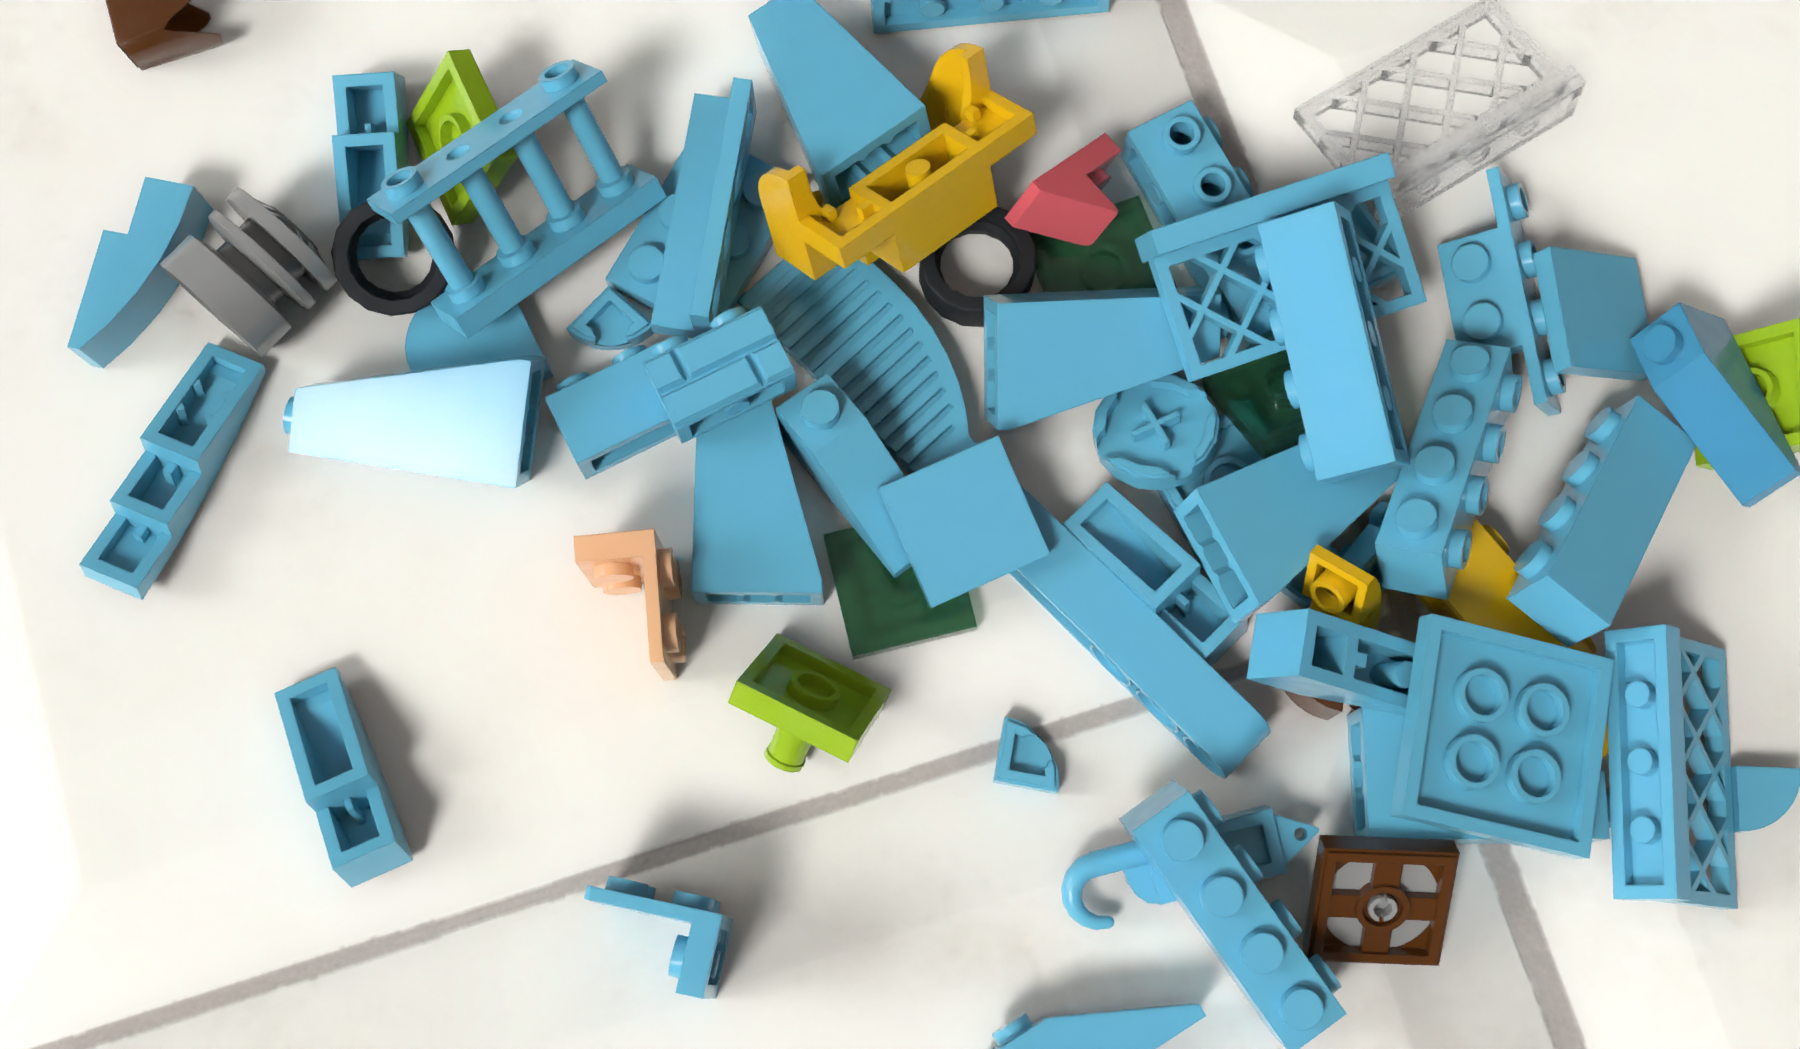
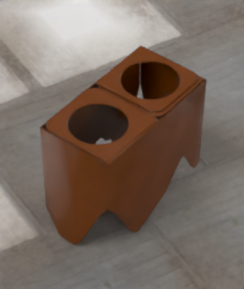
[105,0,223,70]

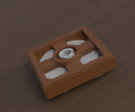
[1302,835,1460,966]

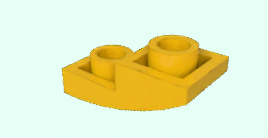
[1302,544,1382,630]

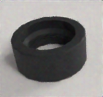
[331,201,454,316]
[919,206,1036,327]

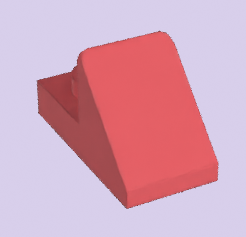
[1005,133,1122,246]

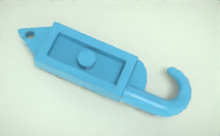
[1061,805,1319,930]

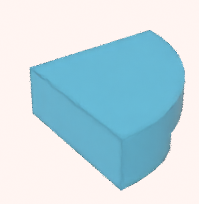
[567,285,654,350]
[993,716,1059,794]
[1731,766,1800,833]

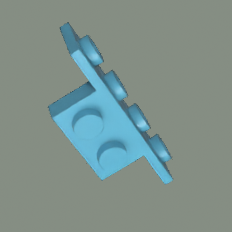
[1437,166,1566,416]

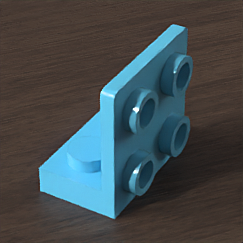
[584,876,734,999]

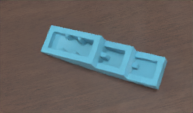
[79,342,266,600]

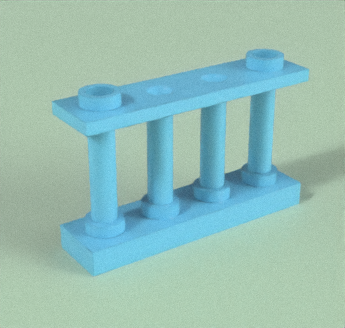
[366,59,667,339]

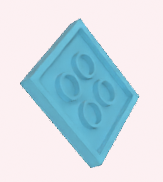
[1390,613,1614,859]

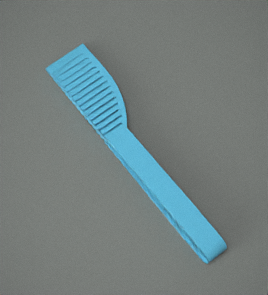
[737,259,1271,779]

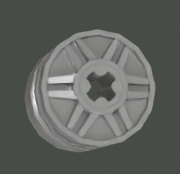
[160,187,338,357]

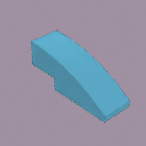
[332,71,409,260]
[67,177,214,369]
[1062,482,1248,667]
[274,667,413,888]

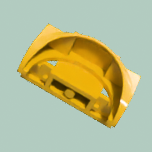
[758,43,1037,281]

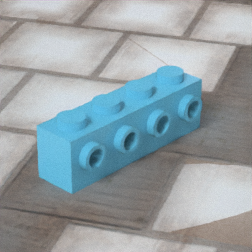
[1120,100,1276,352]
[1254,201,1410,483]
[1375,339,1522,600]
[1506,395,1696,647]
[1119,780,1347,1049]

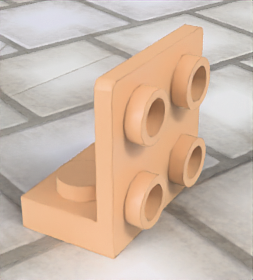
[574,529,687,681]

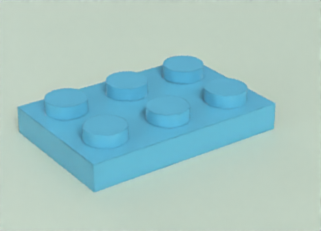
[605,149,774,314]

